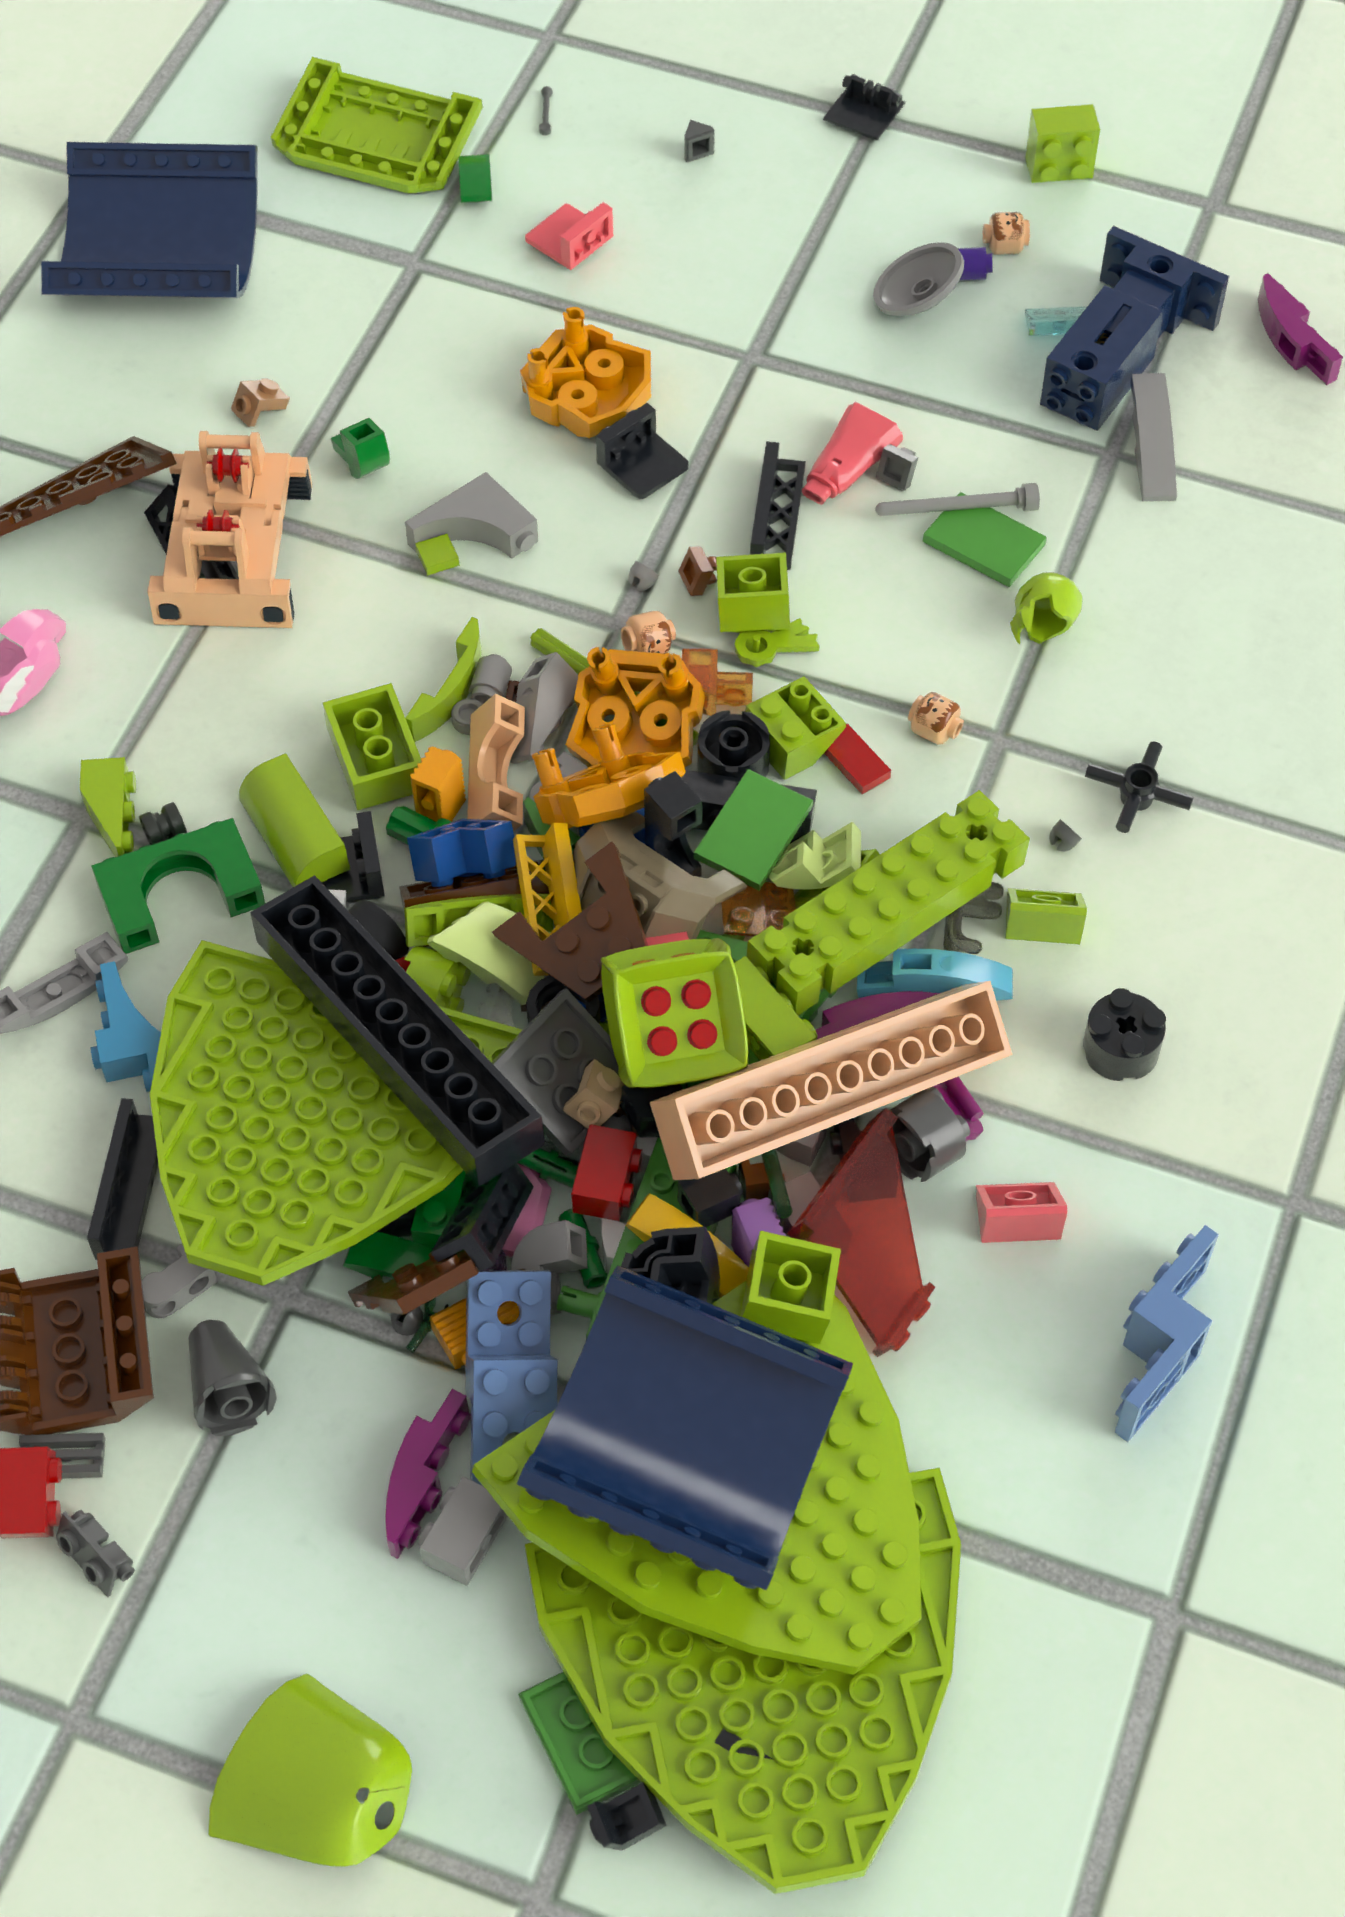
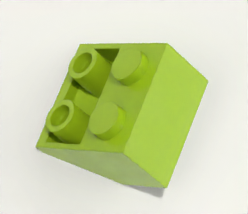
[745,676,846,780]

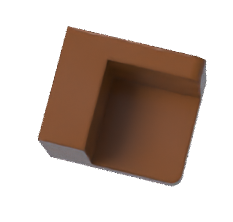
[738,1159,786,1201]

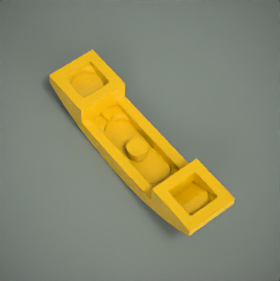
[625,1194,749,1298]

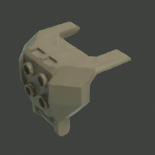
[572,811,747,940]

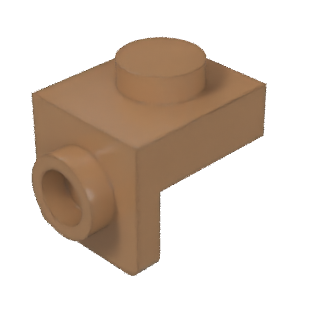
[231,378,290,427]

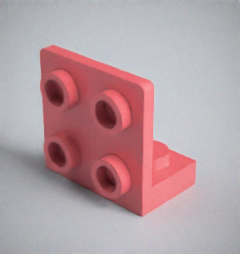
[525,202,613,270]

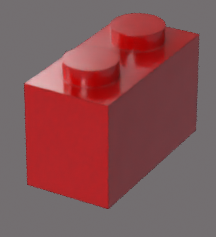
[571,1124,643,1221]
[0,1447,62,1539]

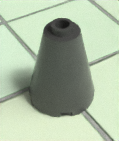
[188,1320,277,1436]

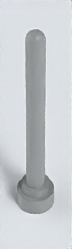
[875,483,1040,516]

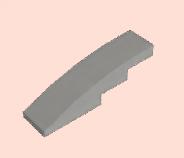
[1130,373,1177,501]

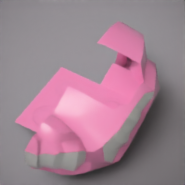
[0,609,66,716]

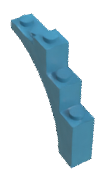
[90,961,161,1092]

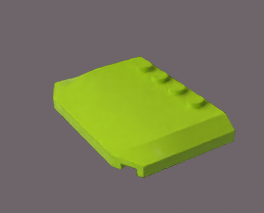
[271,57,483,194]

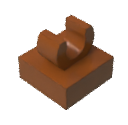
[678,546,717,596]

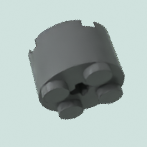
[878,1087,970,1182]

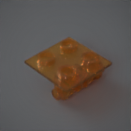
[721,882,796,937]

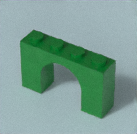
[91,818,265,954]

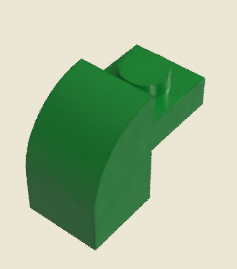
[331,418,390,479]

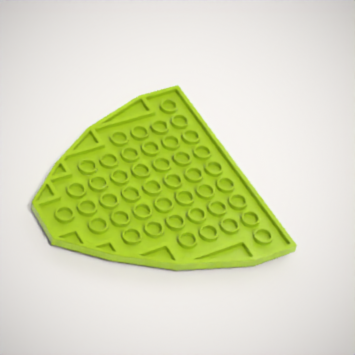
[150,940,523,1286]
[472,1280,921,1675]
[524,1467,961,1894]

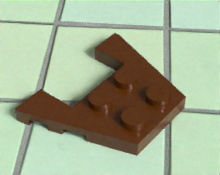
[492,841,648,1002]
[348,1249,479,1315]

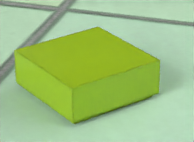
[415,534,460,576]

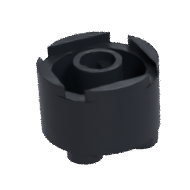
[697,710,770,778]
[1083,988,1166,1081]

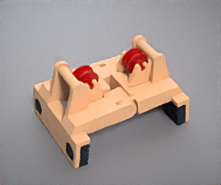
[147,431,312,628]

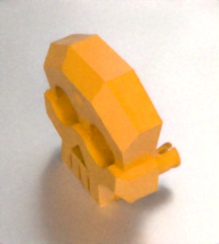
[520,307,651,438]
[565,647,705,767]
[531,723,686,829]

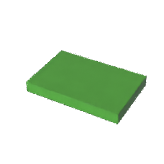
[923,492,1047,587]
[694,769,813,891]
[518,1672,641,1815]

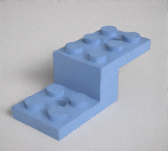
[1115,1225,1219,1442]
[465,1270,558,1486]

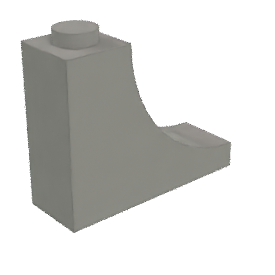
[405,472,538,559]

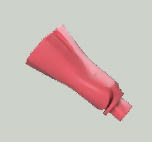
[801,402,903,505]

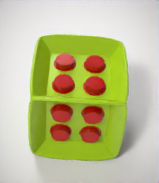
[601,938,748,1088]

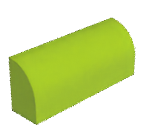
[239,753,350,887]

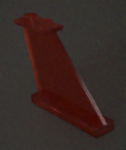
[787,1108,936,1357]

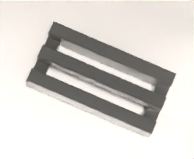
[19,1433,106,1479]

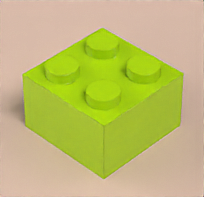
[1025,104,1100,183]
[716,553,790,633]
[741,1230,841,1344]

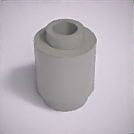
[469,654,512,704]

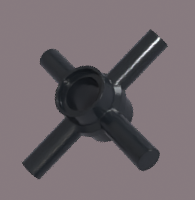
[1085,741,1194,833]

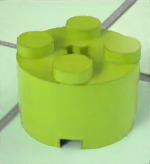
[404,946,471,1012]

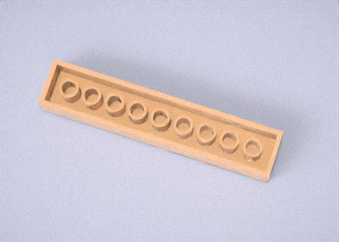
[650,981,1012,1181]

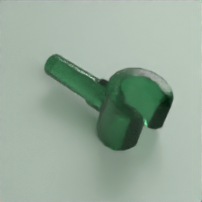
[406,1297,449,1353]

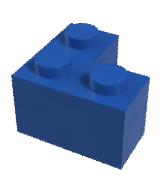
[407,819,517,887]

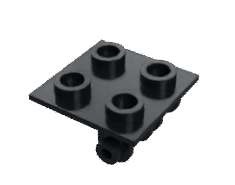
[823,74,905,141]

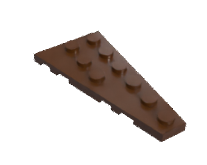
[0,436,177,536]

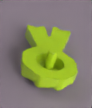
[734,618,820,667]

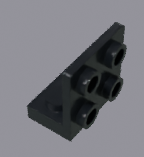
[322,811,385,902]

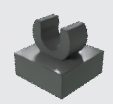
[876,444,918,491]

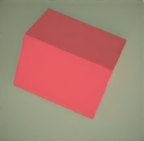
[976,1182,1067,1243]

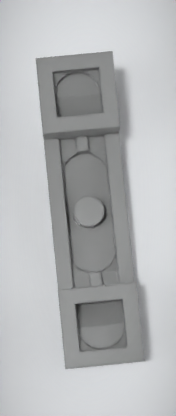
[0,932,128,1034]

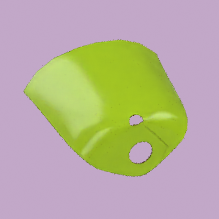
[208,1674,412,1867]

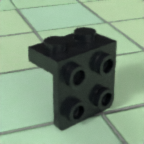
[596,403,689,499]

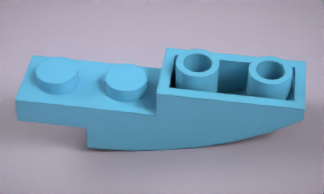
[856,948,1013,1001]

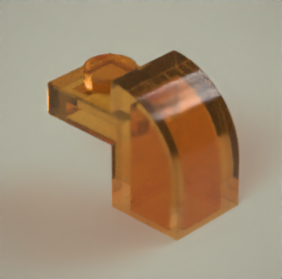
[682,649,753,716]

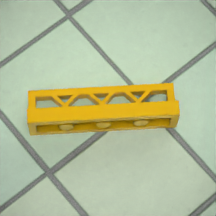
[513,823,582,976]

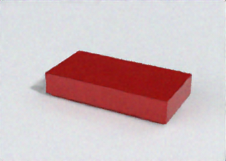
[824,723,891,795]

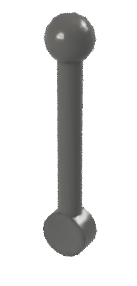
[539,86,553,136]

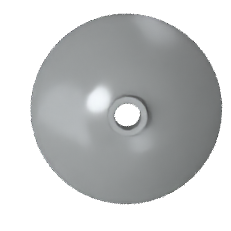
[873,242,964,316]

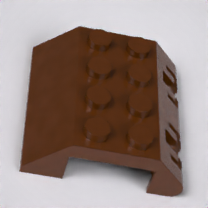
[0,1247,154,1435]

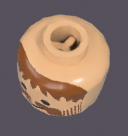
[983,212,1030,255]
[621,611,676,654]
[908,692,964,745]

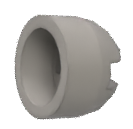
[628,561,659,591]

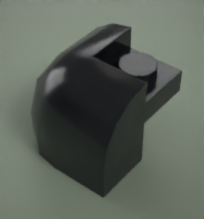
[621,1227,720,1304]

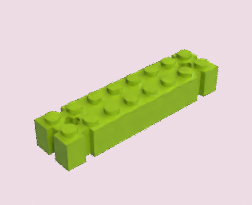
[746,790,1030,1015]

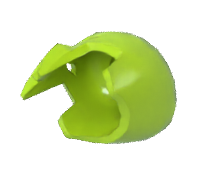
[1010,572,1083,644]

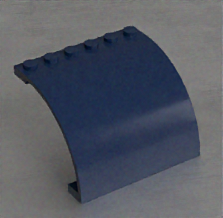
[41,142,258,298]
[517,1265,853,1590]

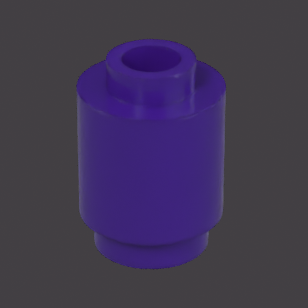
[958,247,993,281]

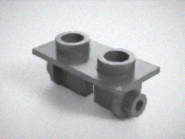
[56,1510,135,1598]

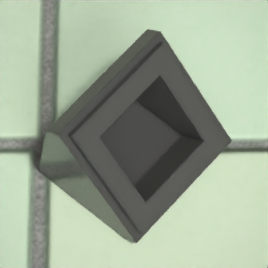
[684,120,714,163]

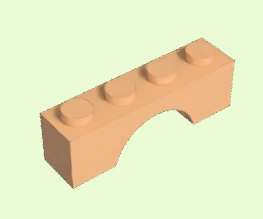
[467,694,525,832]

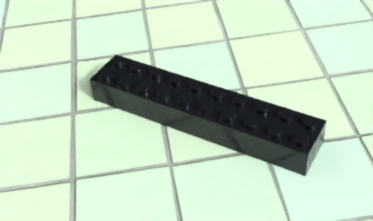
[250,875,545,1186]

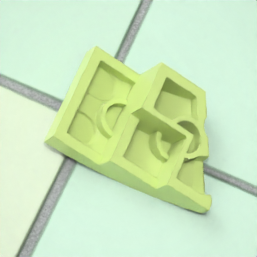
[768,822,861,889]
[427,902,550,1005]

